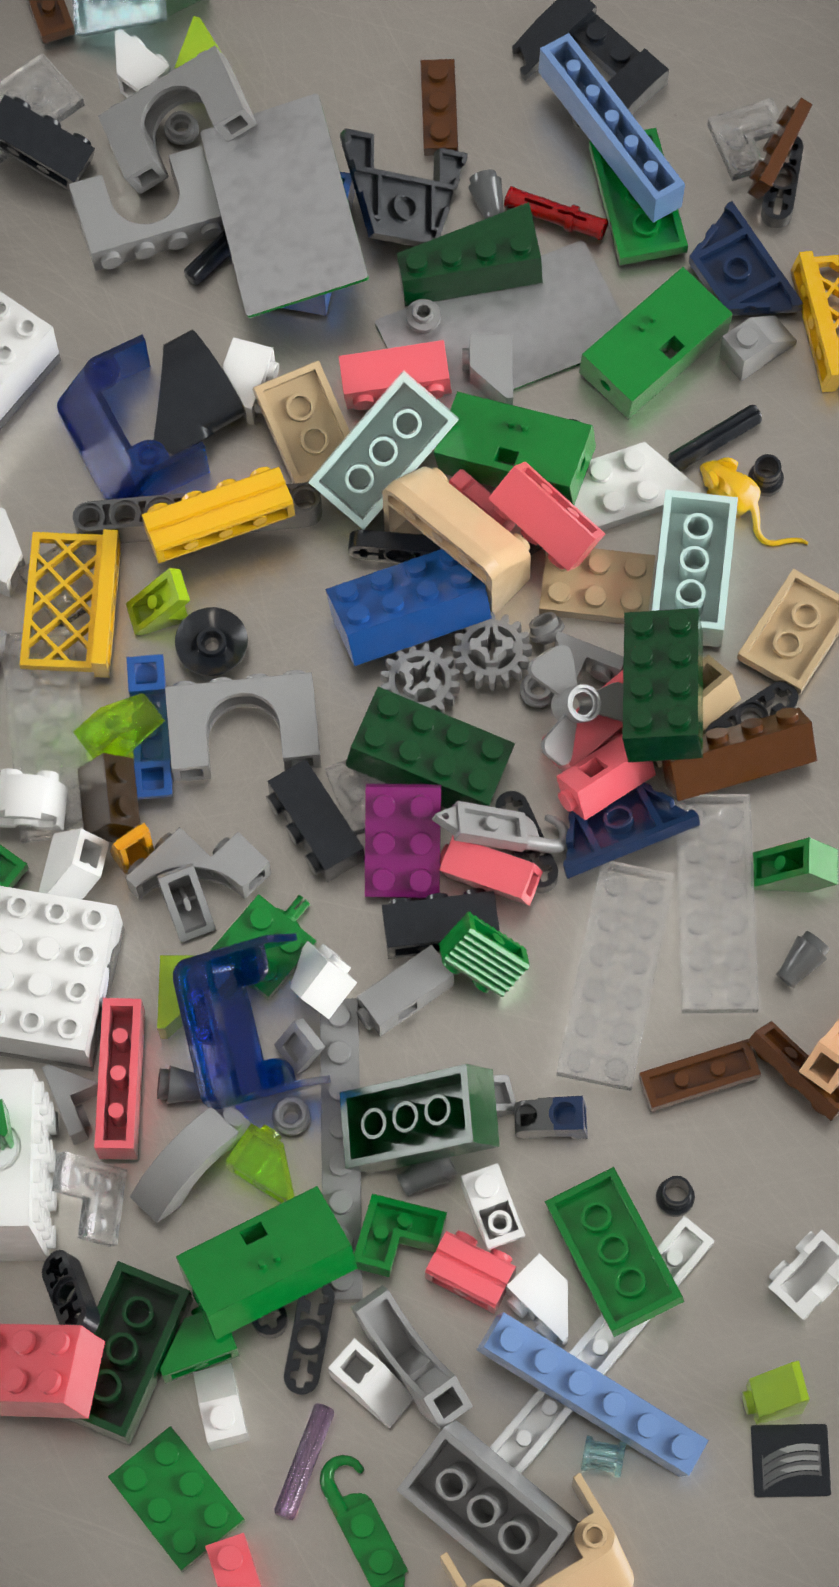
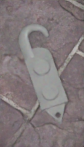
[432,801,568,854]

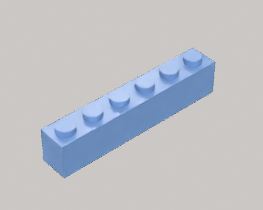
[538,33,685,222]
[477,1312,709,1477]

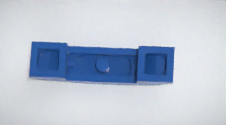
[126,654,173,800]

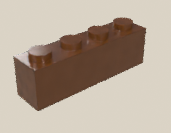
[662,707,817,801]

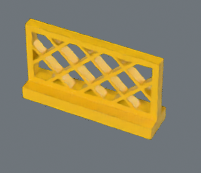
[790,251,839,393]
[19,529,121,678]

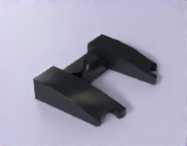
[512,0,669,127]

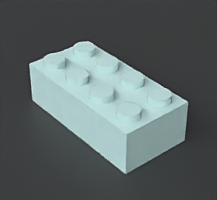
[308,370,459,530]
[652,489,738,647]

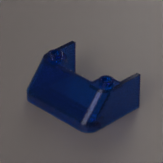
[57,334,210,500]
[173,933,331,1109]

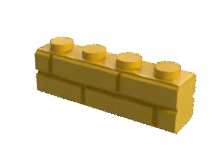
[142,466,295,564]

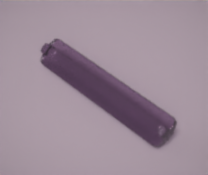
[274,1403,334,1520]

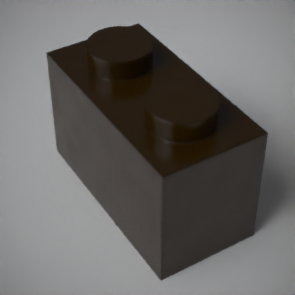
[77,753,141,842]

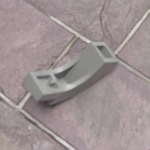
[130,1102,255,1223]

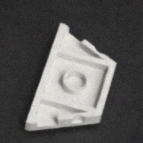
[574,442,702,531]

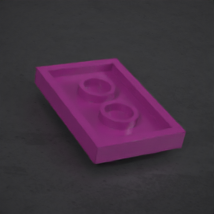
[365,783,441,898]

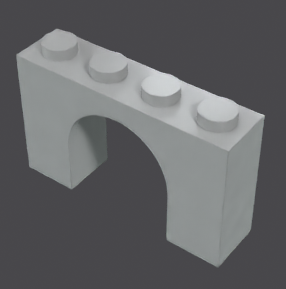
[98,46,257,194]
[69,146,225,271]
[165,670,321,782]

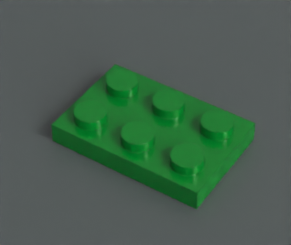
[108,1426,245,1573]

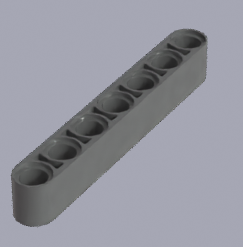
[72,483,322,546]

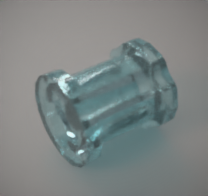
[580,1435,626,1478]

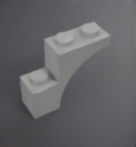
[125,827,271,899]
[350,1285,473,1429]

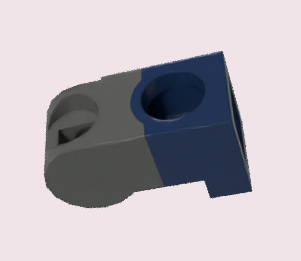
[514,1095,588,1139]

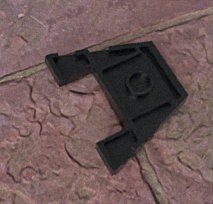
[340,128,468,246]

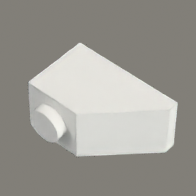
[193,1363,250,1450]

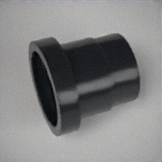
[748,454,784,497]
[656,1176,695,1217]

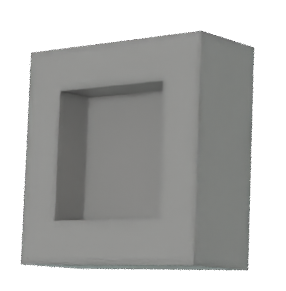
[274,1018,325,1074]

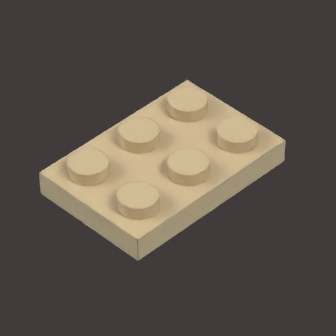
[252,360,350,483]
[539,548,655,624]
[737,568,839,695]

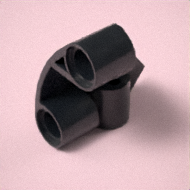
[152,329,246,455]

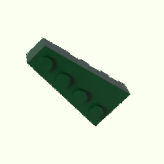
[397,202,543,306]

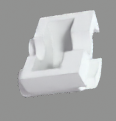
[0,768,68,831]
[768,1229,839,1319]

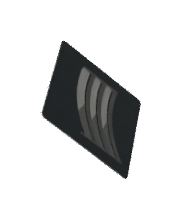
[751,1424,831,1497]

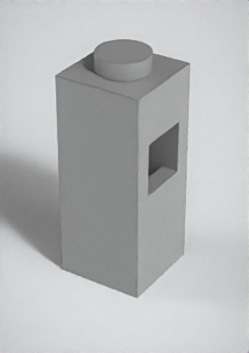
[356,945,454,1037]

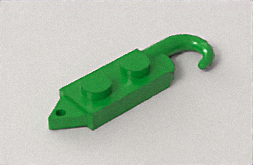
[319,1455,409,1587]

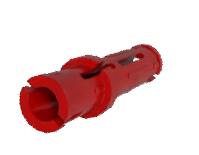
[504,186,608,241]

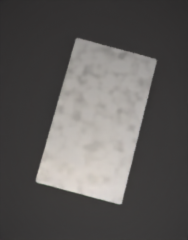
[201,94,369,318]
[375,240,623,410]

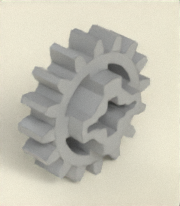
[452,612,532,691]
[381,643,460,714]

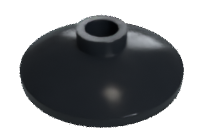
[175,607,248,676]

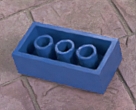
[325,549,492,666]

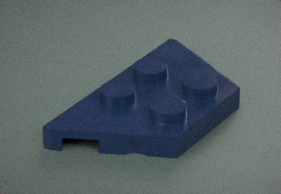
[689,201,803,316]
[563,782,700,879]

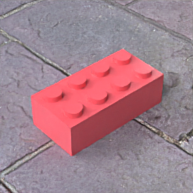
[0,1324,105,1419]

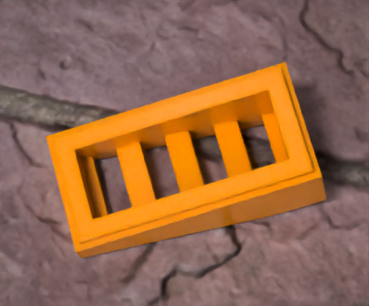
[110,823,154,874]

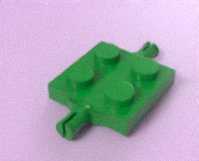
[210,894,317,1001]

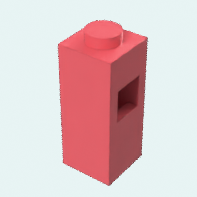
[556,734,656,820]
[439,835,543,906]

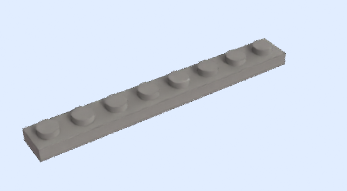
[320,998,363,1303]

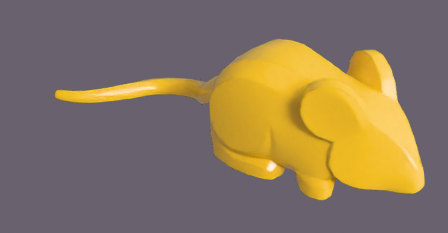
[700,457,808,546]

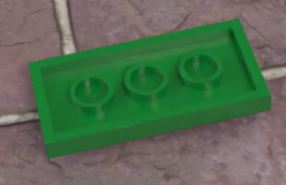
[589,128,688,266]
[544,1167,685,1337]

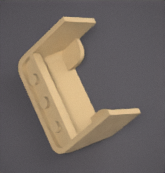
[382,466,531,615]
[440,1473,634,1587]

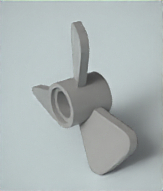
[528,645,623,766]

